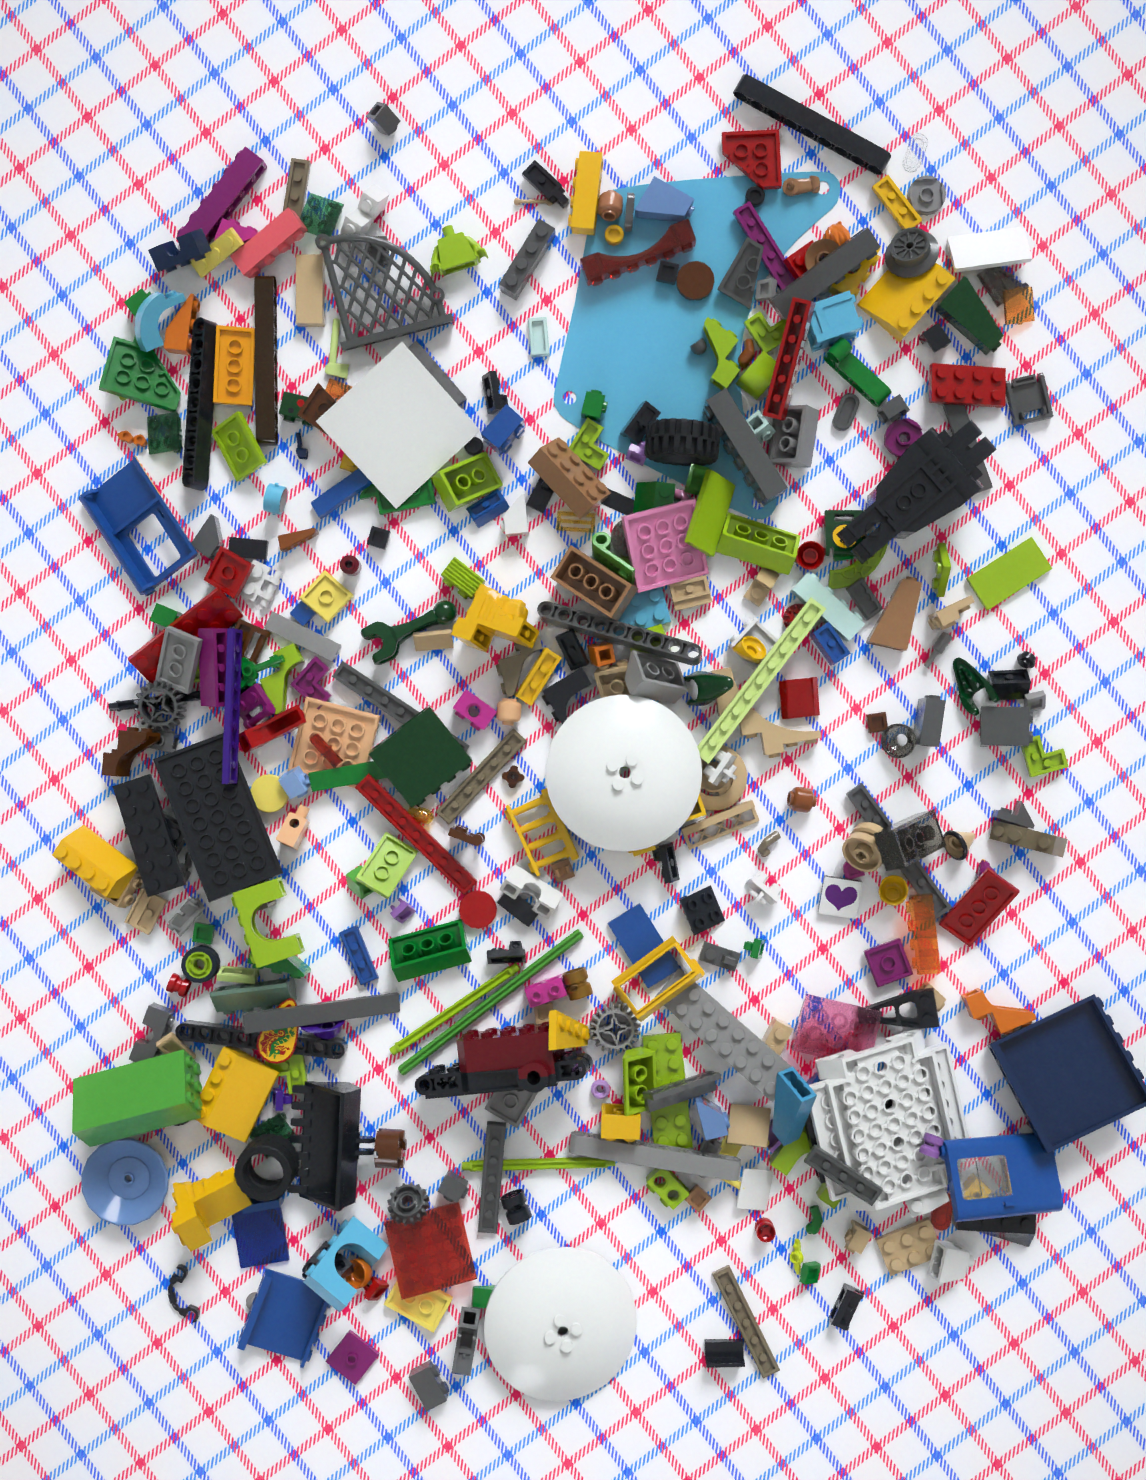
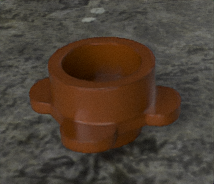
[502,765,525,788]

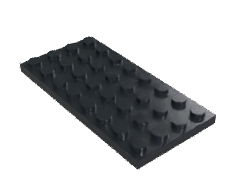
[153,733,283,903]

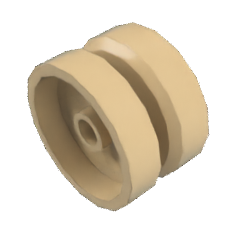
[842,822,893,872]

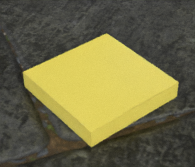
[299,570,354,624]

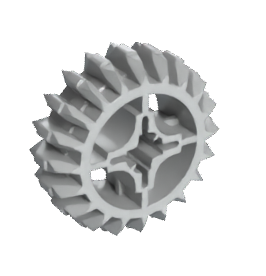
[589,1002,641,1054]

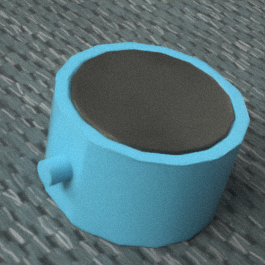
[263,483,288,515]

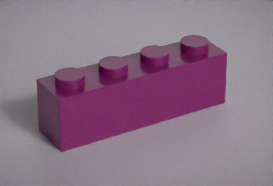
[198,628,227,707]

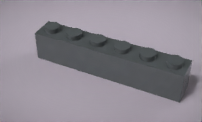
[768,227,881,320]

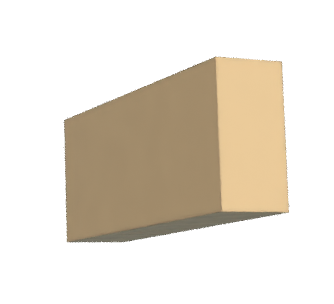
[296,254,325,327]

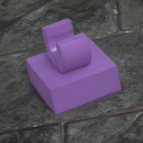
[625,440,647,466]
[390,898,416,924]

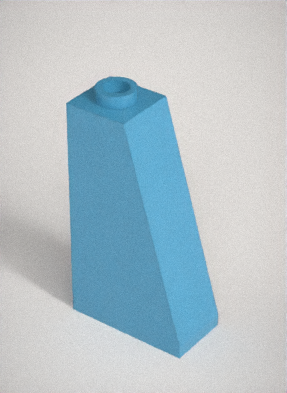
[772,1066,817,1146]

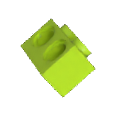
[646,1168,690,1210]

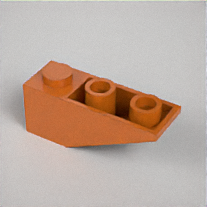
[163,293,200,356]

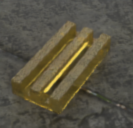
[556,511,596,533]

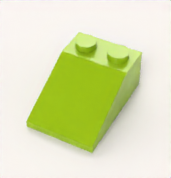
[431,451,503,513]

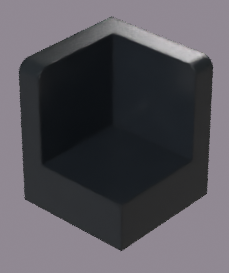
[919,323,951,353]

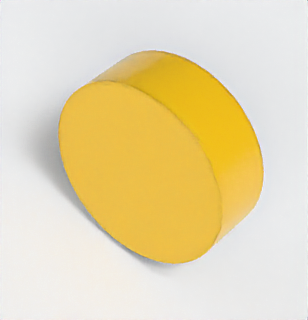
[605,225,624,246]

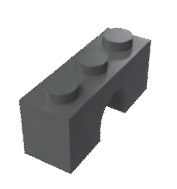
[128,1002,175,1062]

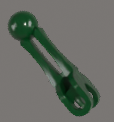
[360,600,457,665]

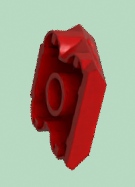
[778,677,820,720]

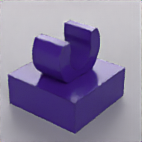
[273,1087,292,1111]

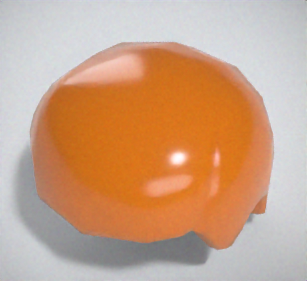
[345,1258,372,1289]

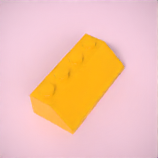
[52,825,138,899]

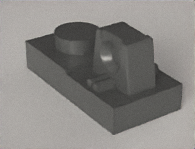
[698,941,741,972]

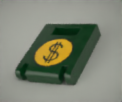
[823,510,863,557]

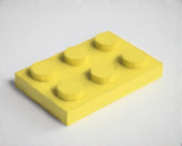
[383,1269,453,1333]

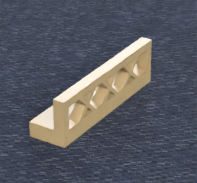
[680,799,760,850]

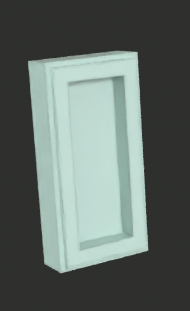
[528,316,550,358]

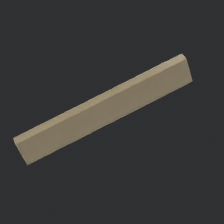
[436,728,527,825]
[712,1265,780,1379]

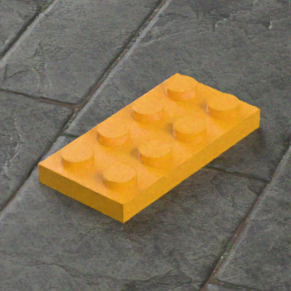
[213,325,255,407]

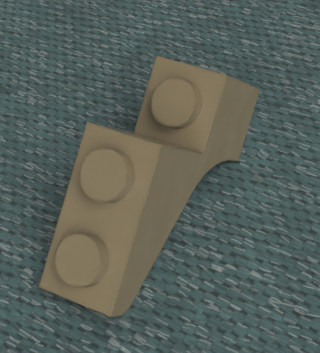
[496,634,543,698]
[989,820,1068,858]

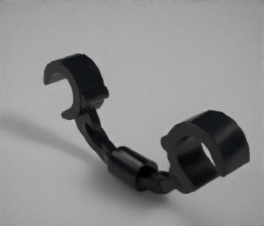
[167,1264,200,1323]

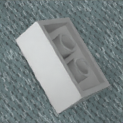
[768,404,819,468]
[625,650,688,704]

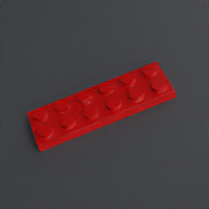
[128,587,244,684]

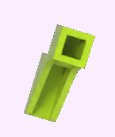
[703,317,740,391]
[260,643,305,715]

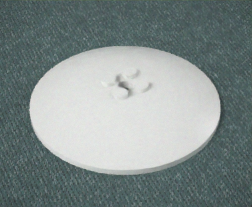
[545,695,702,851]
[484,1247,637,1401]

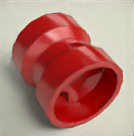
[166,973,192,998]
[755,1217,776,1243]

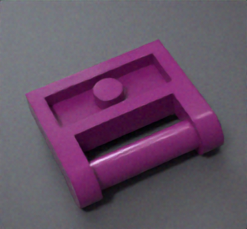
[240,683,276,729]

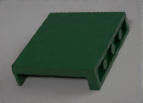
[368,704,473,808]

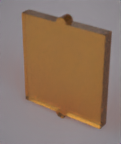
[1003,286,1035,325]

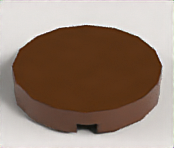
[676,261,715,301]

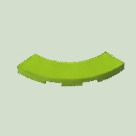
[828,533,888,589]

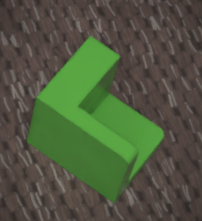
[684,463,710,496]
[345,865,374,900]

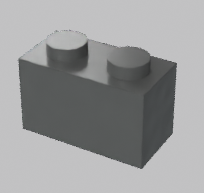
[408,1359,449,1412]

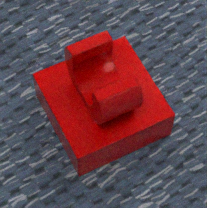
[363,1276,389,1301]

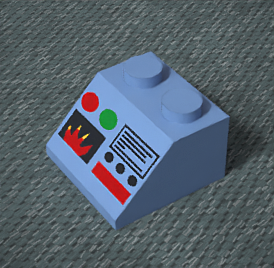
[694,1095,731,1141]

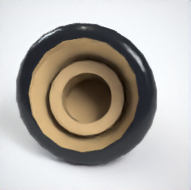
[943,830,976,861]

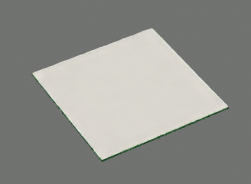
[316,342,481,509]

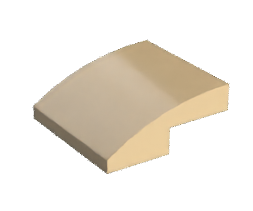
[726,1104,771,1149]

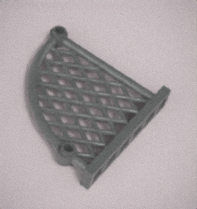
[315,234,454,352]

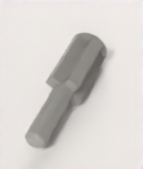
[924,632,953,668]

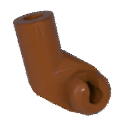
[738,339,755,368]

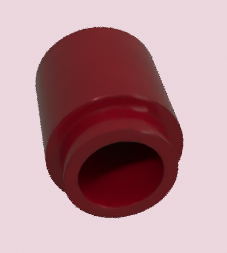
[340,555,362,576]

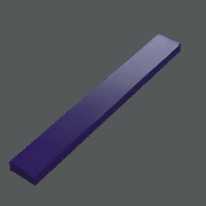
[222,628,243,784]

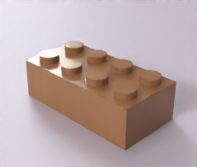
[528,437,611,519]
[550,545,639,621]

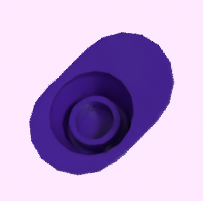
[299,1020,346,1040]

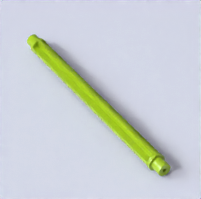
[389,963,521,1055]
[462,1157,616,1172]

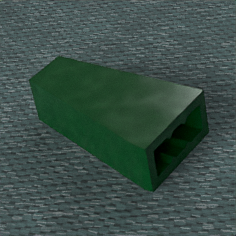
[935,276,1004,355]

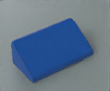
[466,489,510,528]

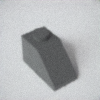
[191,514,224,560]

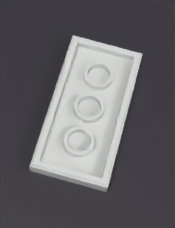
[946,227,1032,273]

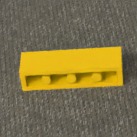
[568,151,604,235]

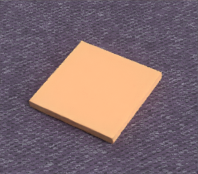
[288,696,381,788]

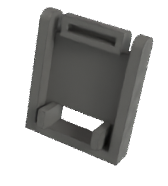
[1006,372,1054,427]

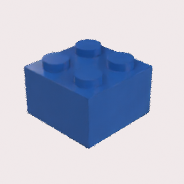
[481,404,526,456]

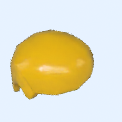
[878,875,909,906]

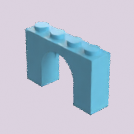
[303,1216,389,1312]

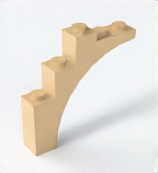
[710,667,821,758]

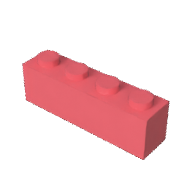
[230,207,308,279]

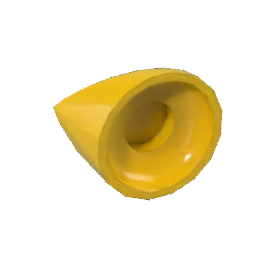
[732,636,766,665]

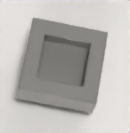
[755,278,777,302]
[1024,690,1046,712]

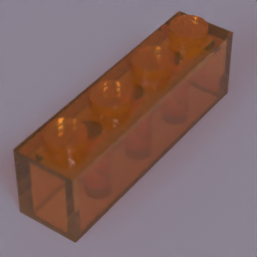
[905,893,941,975]

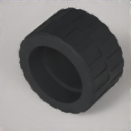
[234,1133,300,1202]

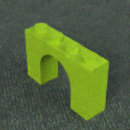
[231,877,305,968]
[769,1126,841,1209]

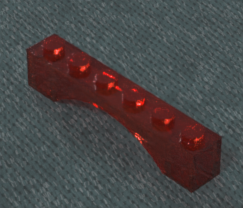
[580,219,696,286]

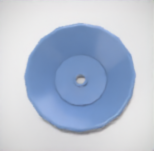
[81,1138,168,1226]

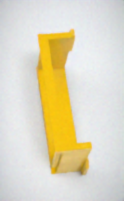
[611,935,705,1022]

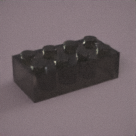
[874,809,946,871]

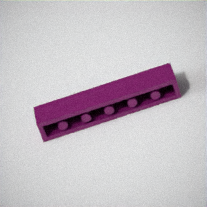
[176,146,267,244]

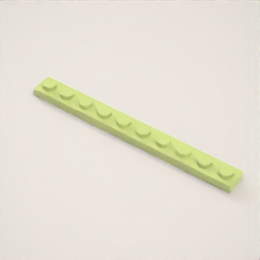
[697,597,826,764]

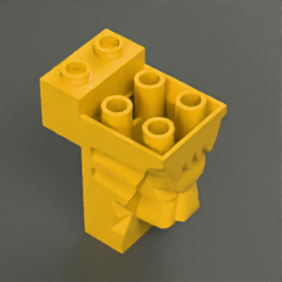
[451,584,540,653]
[171,1167,252,1252]

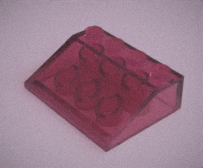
[790,993,882,1058]

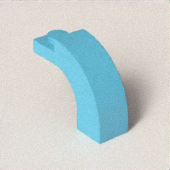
[134,290,186,352]

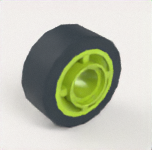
[181,945,221,983]

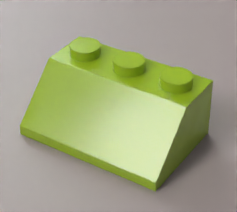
[622,1046,657,1116]

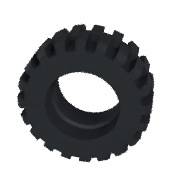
[644,418,720,466]

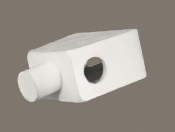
[928,1240,975,1284]

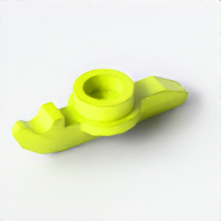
[790,1238,804,1275]

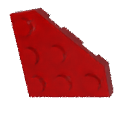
[721,129,782,190]

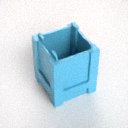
[807,290,864,353]

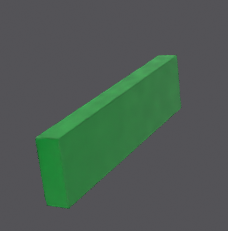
[308,761,387,792]

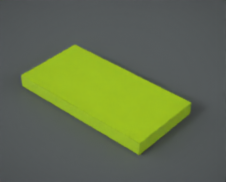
[684,469,736,557]
[966,537,1053,611]

